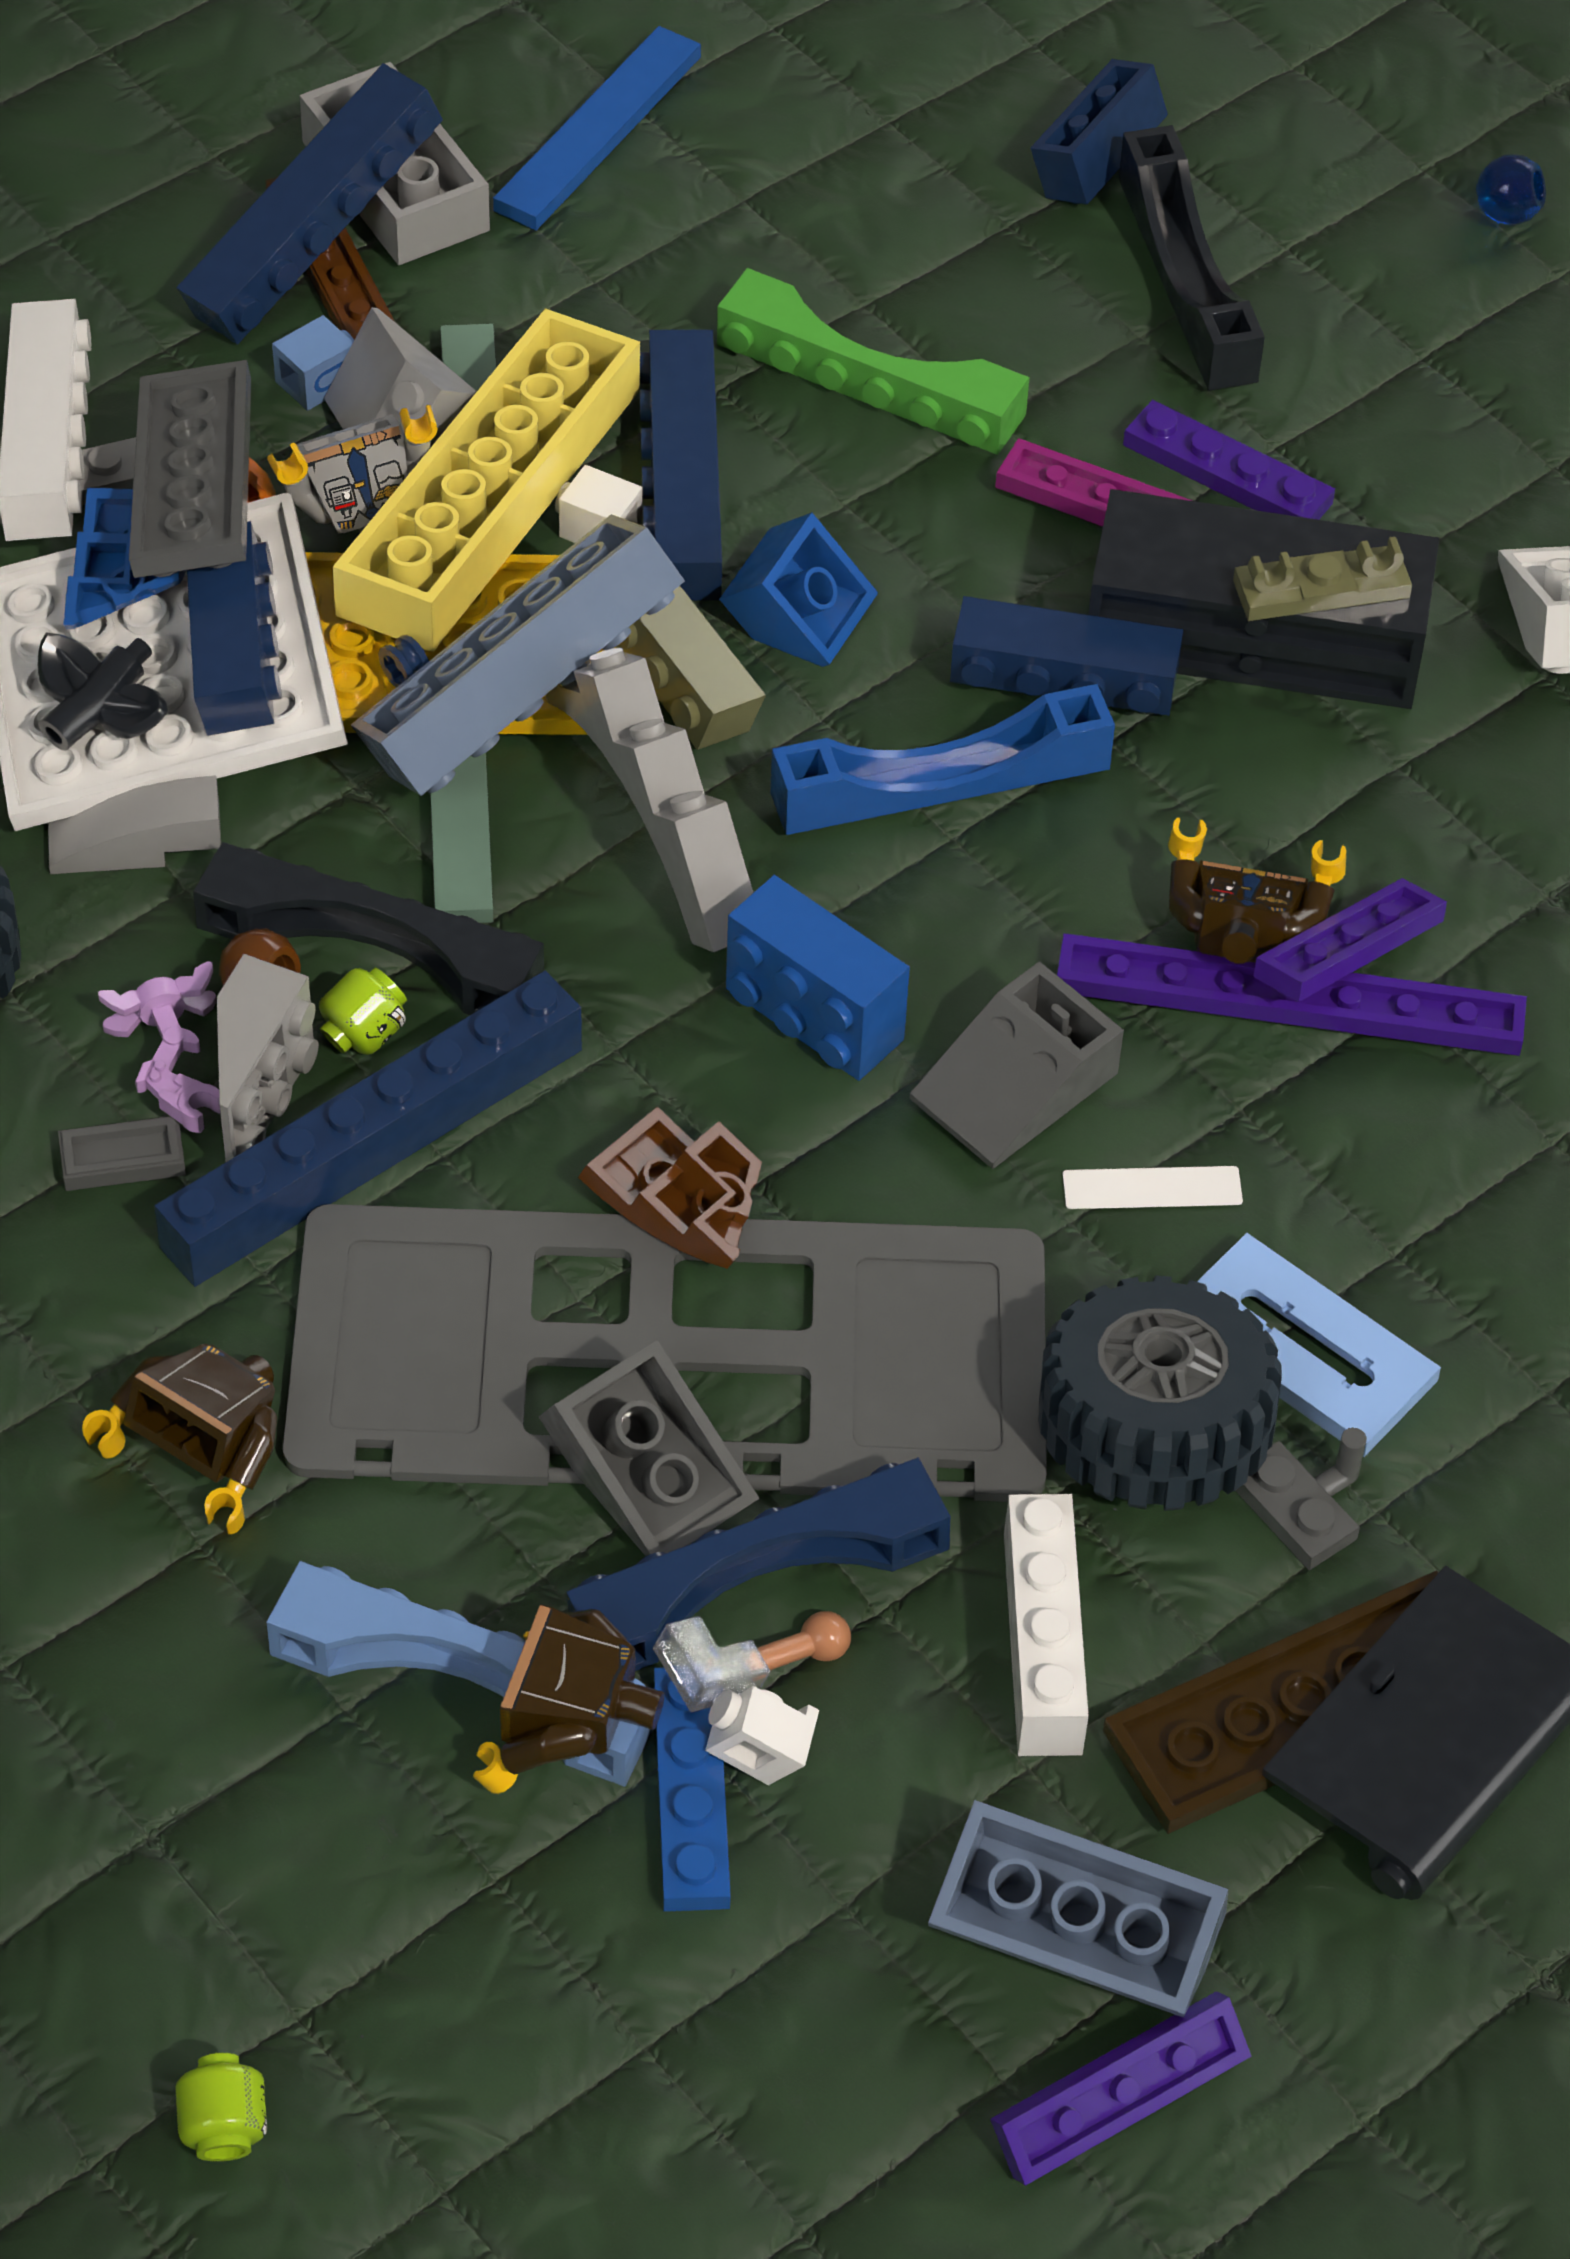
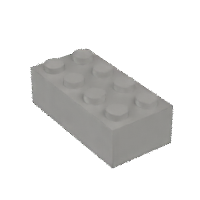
[300,62,490,266]

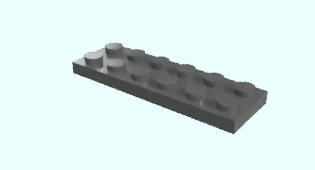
[129,360,251,578]

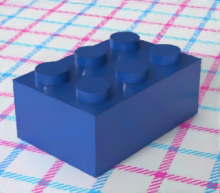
[726,875,910,1081]

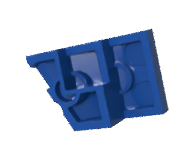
[63,488,187,630]

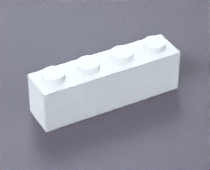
[1004,1494,1088,1756]

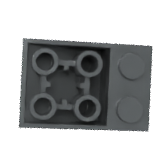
[909,961,1124,1169]

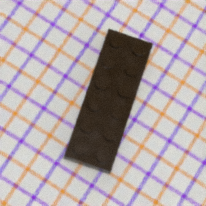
[1103,1570,1438,1834]

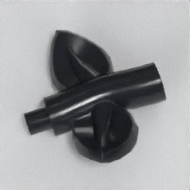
[37,632,168,751]

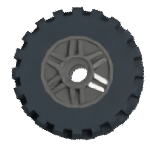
[1038,1276,1282,1511]

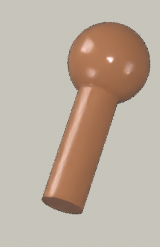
[739,1611,851,1678]

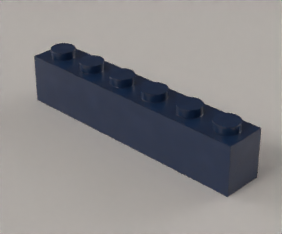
[176,63,443,345]
[640,330,722,601]

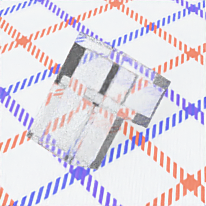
[653,1616,771,1712]

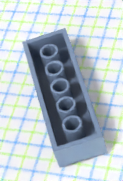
[351,514,685,796]

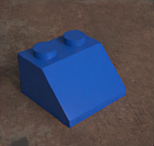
[719,512,878,667]

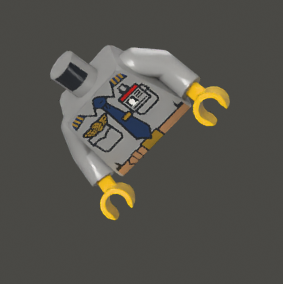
[267,405,438,534]

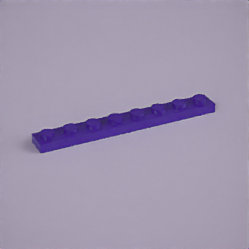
[1057,933,1527,1056]

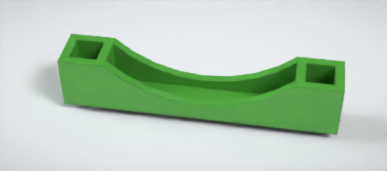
[717,268,1030,455]

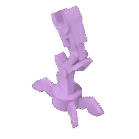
[98,961,220,1133]

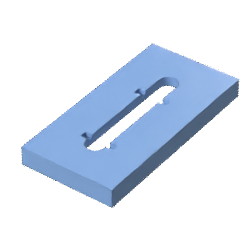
[1197,1233,1441,1457]

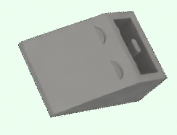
[217,954,319,1162]

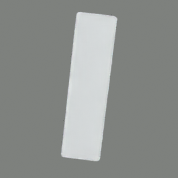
[1063,1166,1243,1209]

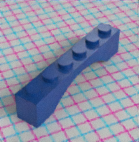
[770,684,1115,835]

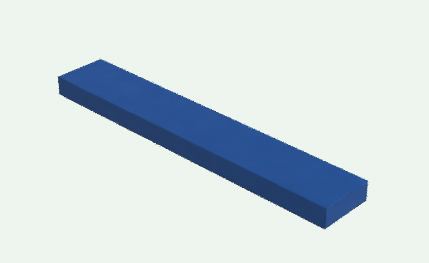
[493,26,701,231]

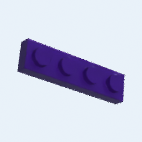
[1123,399,1335,520]
[1254,878,1447,1002]
[990,1991,1252,2186]

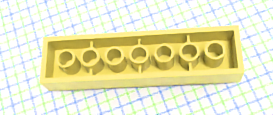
[333,308,640,652]

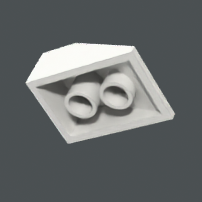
[1498,546,1570,674]

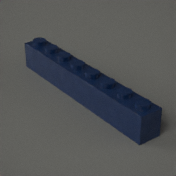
[154,970,582,1287]

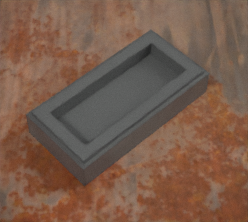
[58,1116,186,1191]

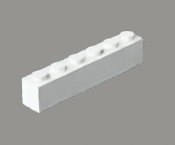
[0,299,91,541]

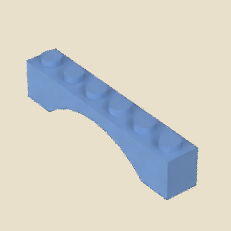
[266,1561,652,1787]

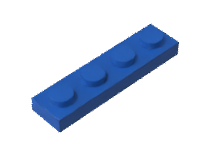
[654,1666,731,1911]

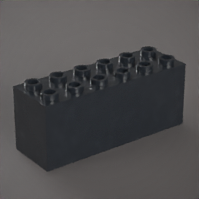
[1088,489,1439,709]

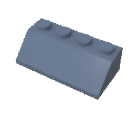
[928,1800,1228,2017]

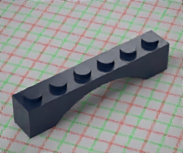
[567,1457,951,1671]

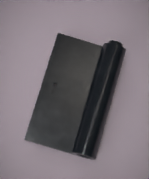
[1262,1565,1570,1900]

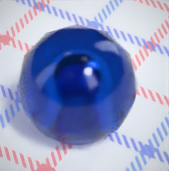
[1475,154,1546,226]

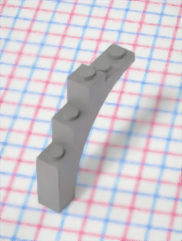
[546,648,753,952]

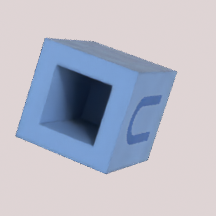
[272,315,354,411]

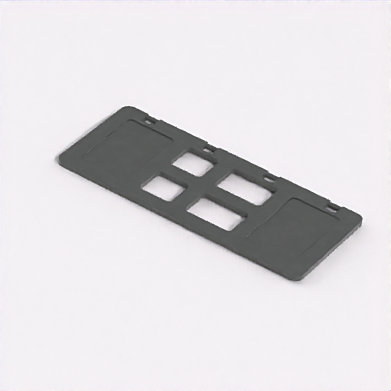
[283,1204,1046,1502]

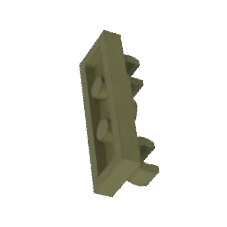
[1233,537,1412,621]

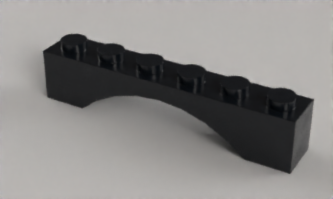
[1118,125,1265,391]
[193,842,544,1015]

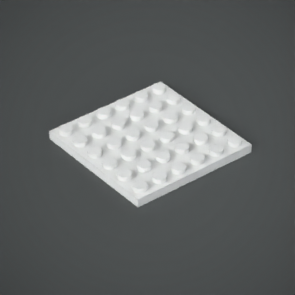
[0,493,348,831]

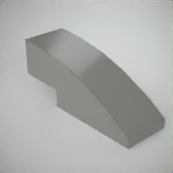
[48,775,221,874]

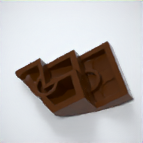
[578,1106,762,1269]

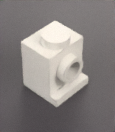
[705,1686,819,1785]

